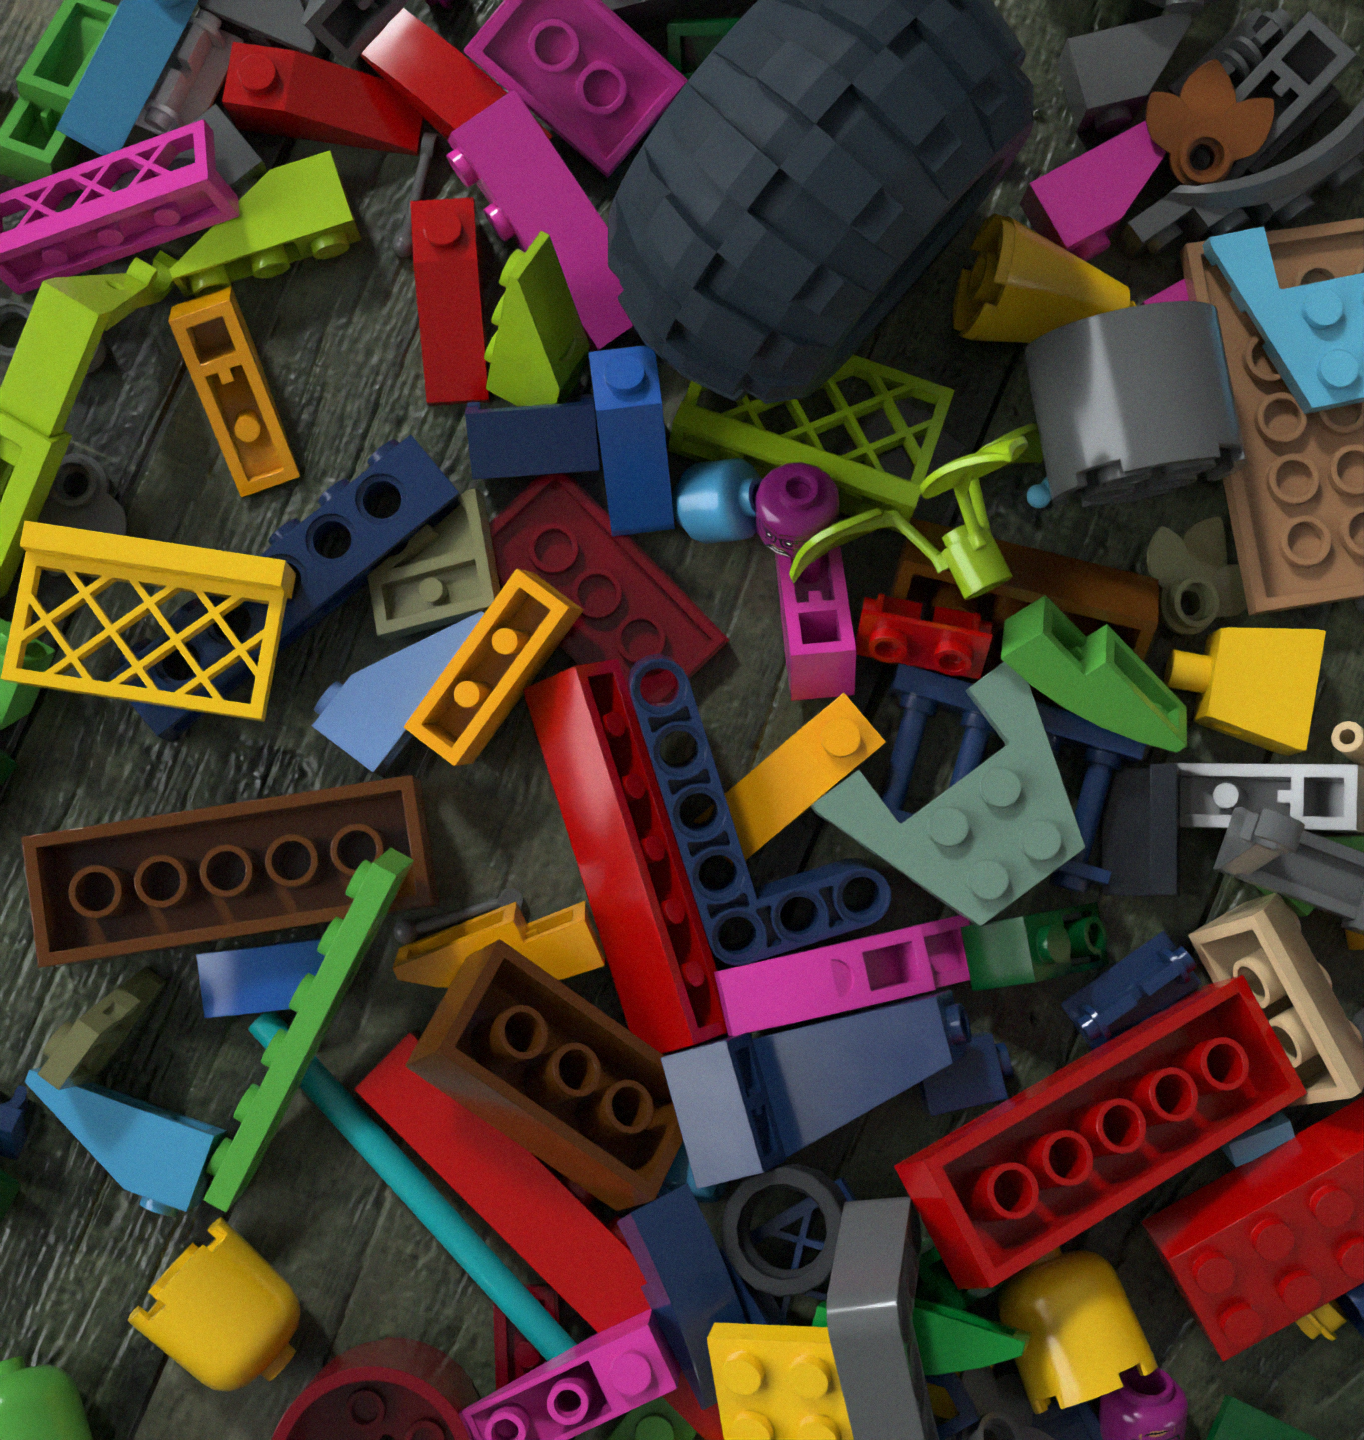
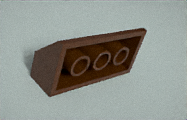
[874,518,1159,708]

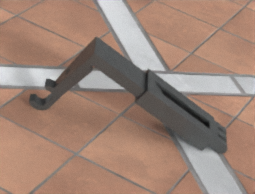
[1213,807,1364,936]

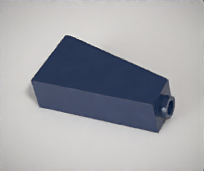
[747,990,972,1177]

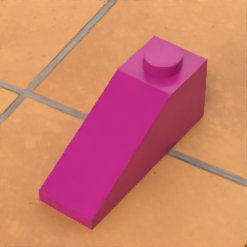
[1020,121,1168,262]
[775,546,856,701]

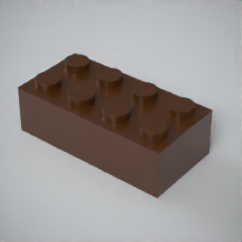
[405,939,683,1211]

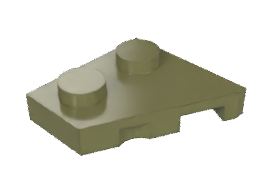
[367,488,501,641]
[37,966,167,1090]

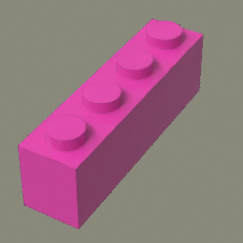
[446,89,633,352]

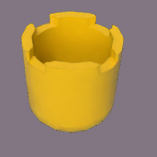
[128,1217,301,1392]
[997,1246,1158,1414]

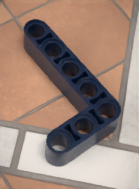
[628,654,891,966]

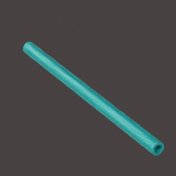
[248,1011,577,1361]

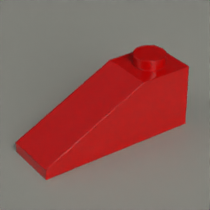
[222,42,425,156]
[410,197,490,406]

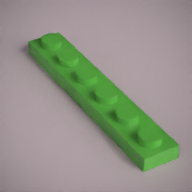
[203,848,414,1213]

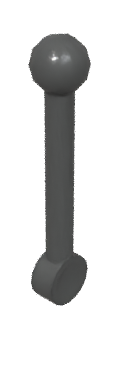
[392,132,439,258]
[393,888,523,945]

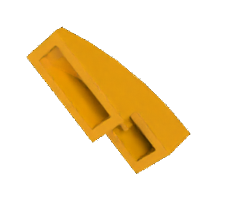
[392,900,605,988]

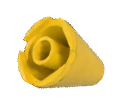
[952,213,1136,343]

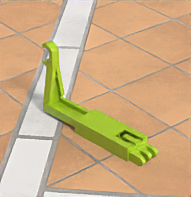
[0,250,178,598]

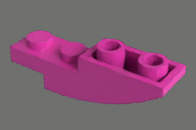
[714,915,970,1036]

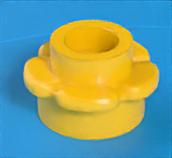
[1295,1299,1349,1341]

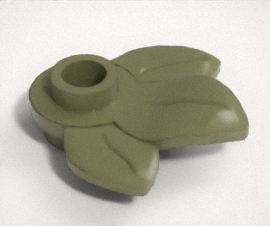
[1147,516,1247,635]

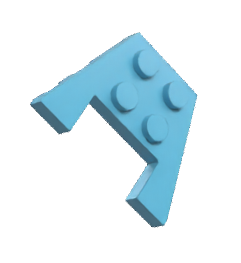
[1202,226,1364,414]

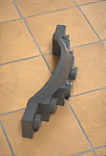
[1116,69,1364,261]

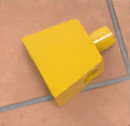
[1164,627,1326,756]

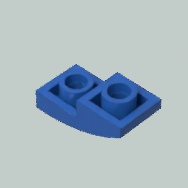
[196,937,325,1018]

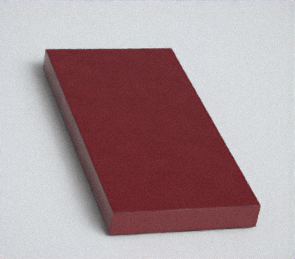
[489,473,730,726]

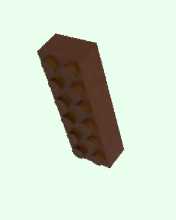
[21,775,440,968]

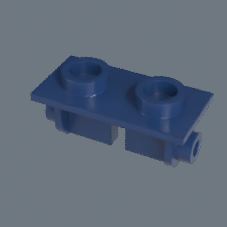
[1060,931,1202,1050]

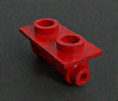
[855,593,993,679]

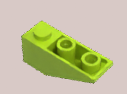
[169,150,362,297]
[484,231,590,407]

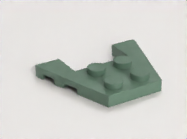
[810,662,1085,926]

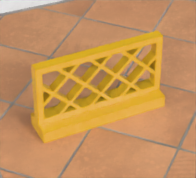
[1,520,296,722]

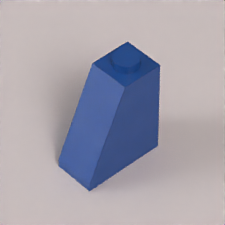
[589,345,675,537]

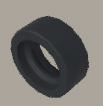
[721,1163,847,1297]

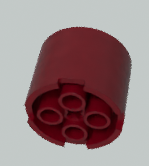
[271,1337,479,1440]

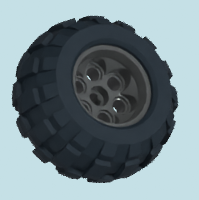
[608,0,1034,404]

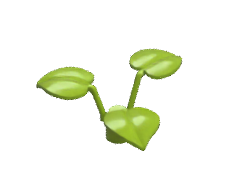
[789,423,1043,600]

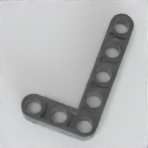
[826,1196,939,1440]

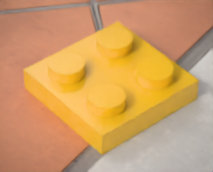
[707,1322,854,1440]

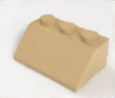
[1188,893,1364,1107]

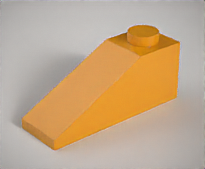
[168,286,300,498]
[694,693,886,868]

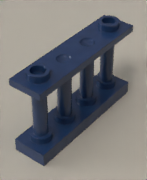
[880,663,1146,894]

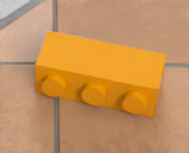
[403,569,583,766]

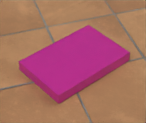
[464,0,688,178]

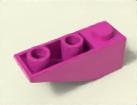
[462,1309,681,1440]

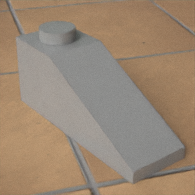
[1164,763,1364,836]

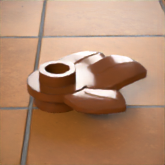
[1146,59,1274,185]

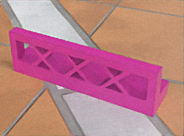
[0,119,240,295]

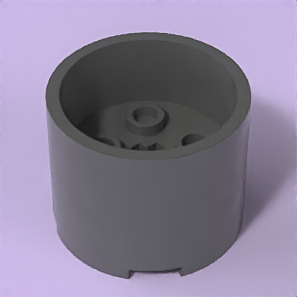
[1024,301,1248,508]

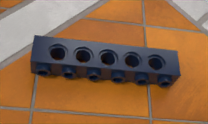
[109,434,461,742]

